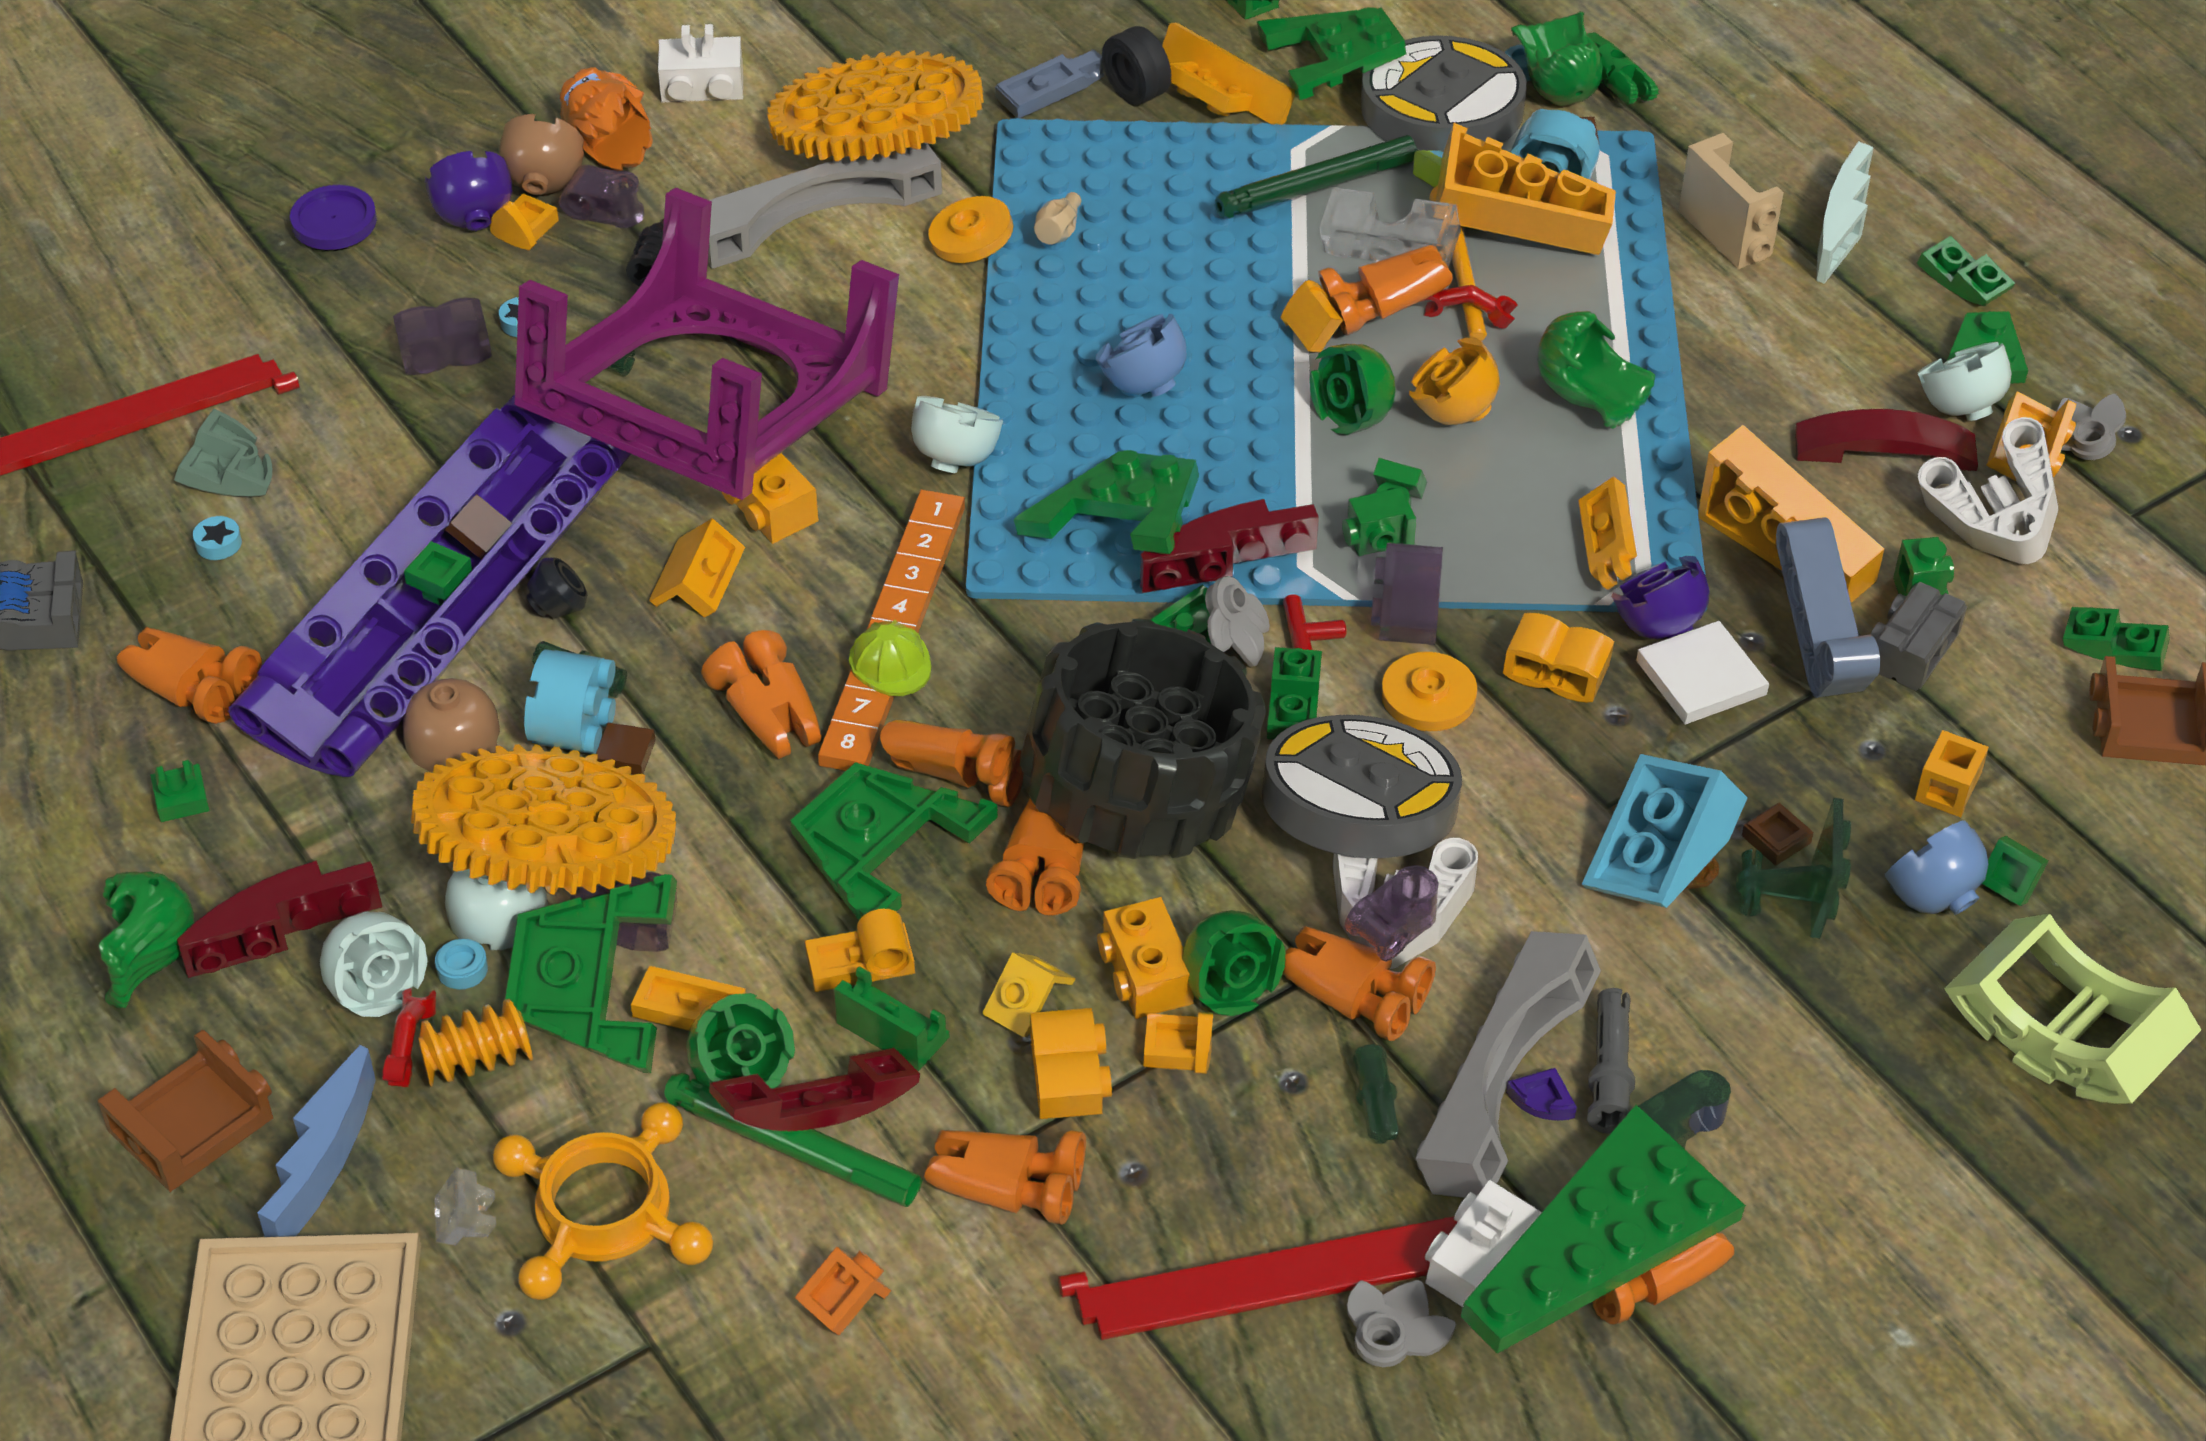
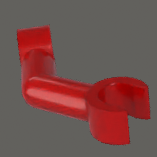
[1422,285,1518,329]
[382,988,436,1087]

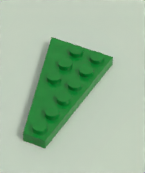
[1461,1105,1746,1354]

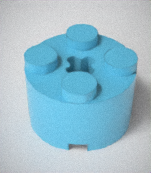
[1510,109,1599,180]
[524,649,616,754]

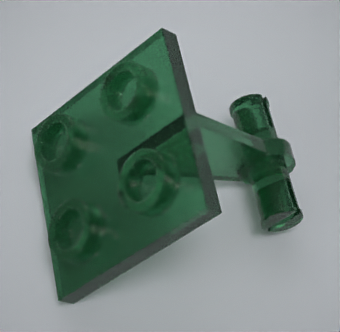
[1736,798,1851,939]

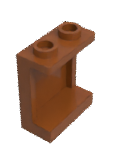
[2089,656,2206,766]
[97,1029,273,1192]

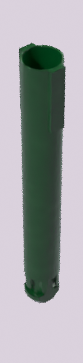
[1215,135,1418,219]

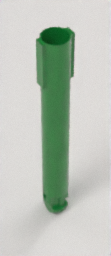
[664,1073,923,1207]

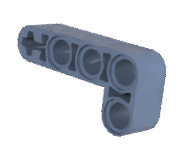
[1776,517,1880,698]

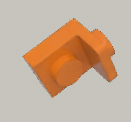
[794,1247,892,1335]

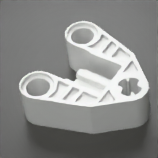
[1918,417,2058,564]
[1333,838,1478,969]

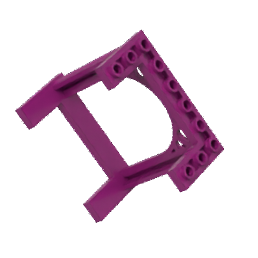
[515,187,899,500]

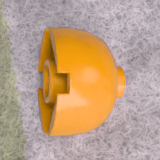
[1409,337,1500,425]

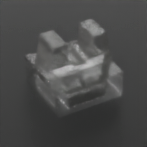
[435,1168,496,1246]

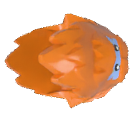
[560,68,653,172]

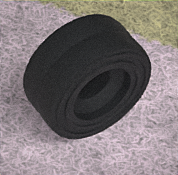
[1102,26,1171,105]

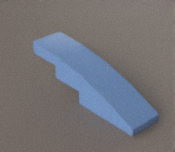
[258,1045,376,1237]

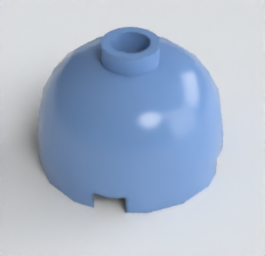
[1096,313,1187,397]
[1885,820,1989,915]

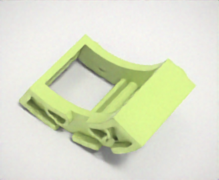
[1944,914,2201,1104]

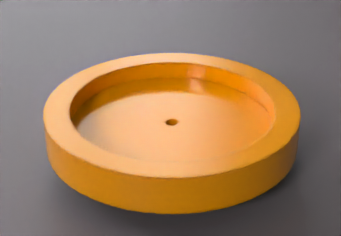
[929,196,1013,263]
[1381,652,1477,731]

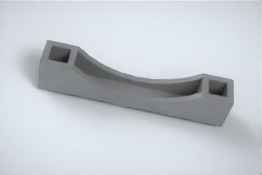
[708,143,942,269]
[1416,931,1601,1198]

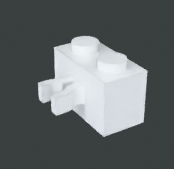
[658,24,743,102]
[1425,1180,1542,1307]

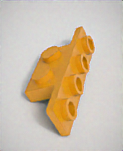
[1162,23,1296,124]

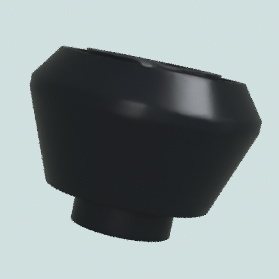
[527,558,588,618]

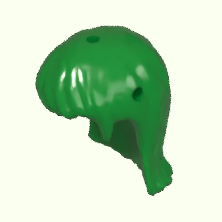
[1511,11,1603,106]
[1537,311,1655,429]
[98,871,194,1009]

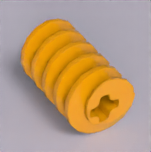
[418,999,533,1088]

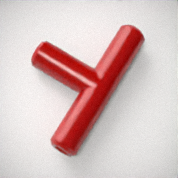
[1283,594,1347,650]

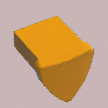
[490,193,559,250]
[1280,280,1343,352]
[1144,1012,1213,1074]

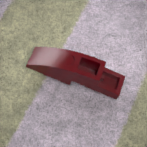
[1140,499,1319,593]
[177,860,382,978]

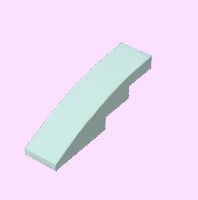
[1817,141,1874,284]

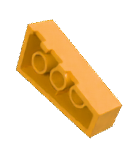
[1433,123,1616,255]
[1698,425,1884,603]

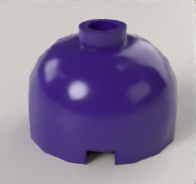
[425,151,512,231]
[1611,556,1710,639]

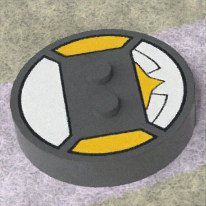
[1361,36,1526,152]
[1262,715,1462,858]

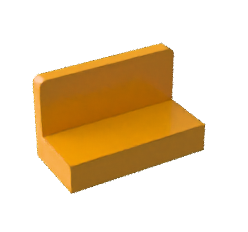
[649,518,745,618]

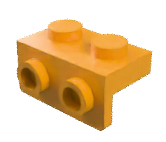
[1986,391,2076,482]

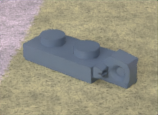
[995,49,1104,118]

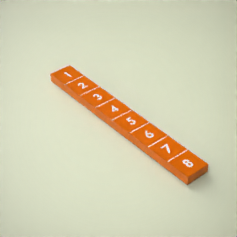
[818,489,965,771]

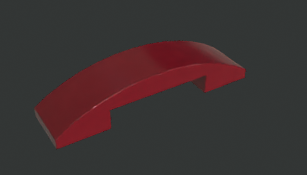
[1795,409,1978,471]
[709,1048,920,1131]

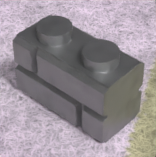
[1871,582,1967,691]

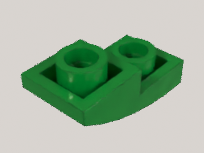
[1916,236,2015,306]
[2063,607,2170,671]
[1267,647,1322,740]

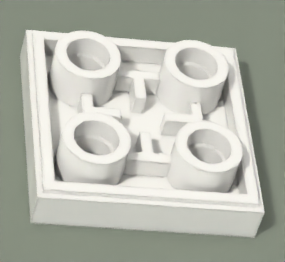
[1636,621,1769,724]

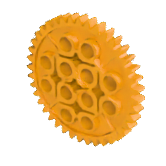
[767,51,984,161]
[411,744,676,895]

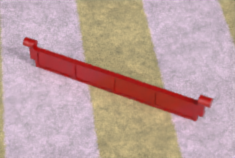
[0,354,300,476]
[1058,1216,1458,1340]

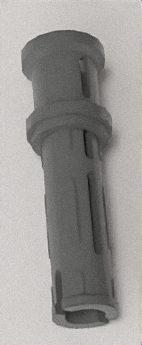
[1587,988,1635,1134]

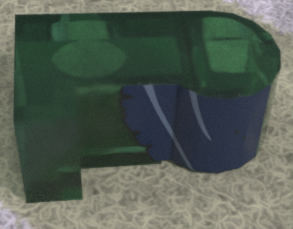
[1638,1070,1731,1149]

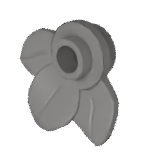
[2057,394,2126,460]
[1205,576,1270,667]
[1347,1280,1456,1367]

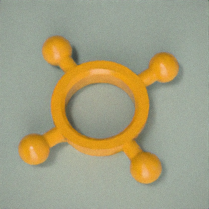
[493,1102,713,1300]

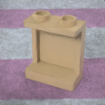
[1678,133,1784,269]

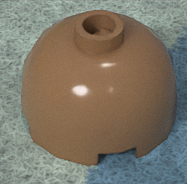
[499,114,584,195]
[403,678,500,772]

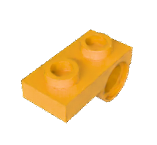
[805,909,915,992]

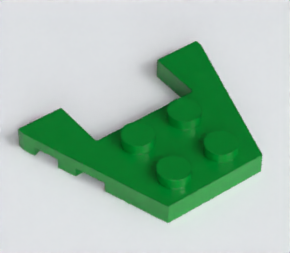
[1257,7,1406,100]
[1013,450,1199,554]
[790,762,998,920]
[505,874,677,1073]

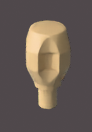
[1034,192,1082,245]

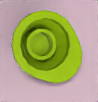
[849,620,931,696]

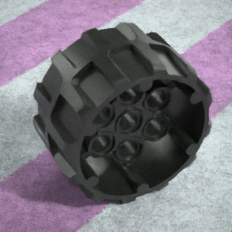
[1020,619,1266,859]

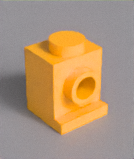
[1915,730,1989,818]

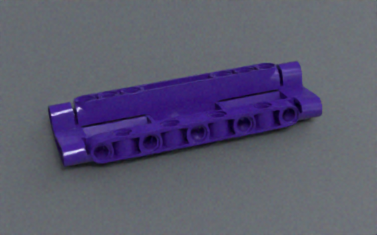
[229,394,631,777]

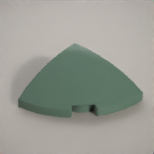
[174,409,273,496]

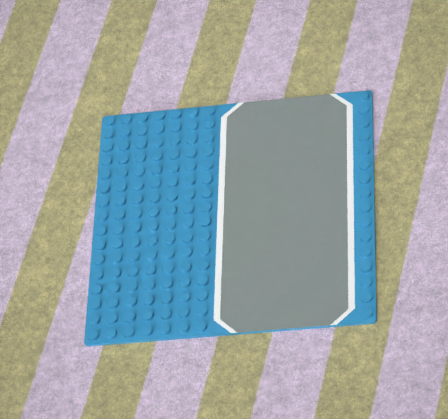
[966,118,1708,612]

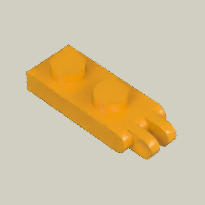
[1578,476,1637,590]

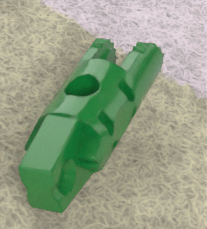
[1586,32,1659,104]

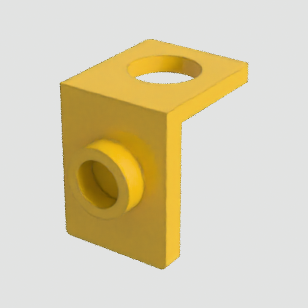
[983,952,1076,1037]

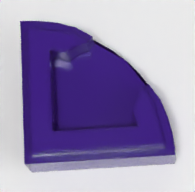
[1506,1068,1577,1121]

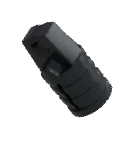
[626,218,664,286]

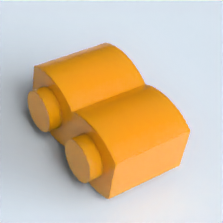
[1503,613,1614,703]
[1030,1008,1112,1119]

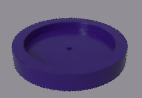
[290,185,377,250]

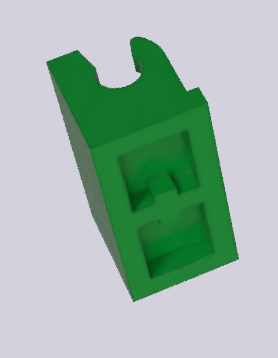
[834,967,950,1071]

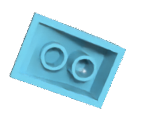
[1582,754,1748,908]

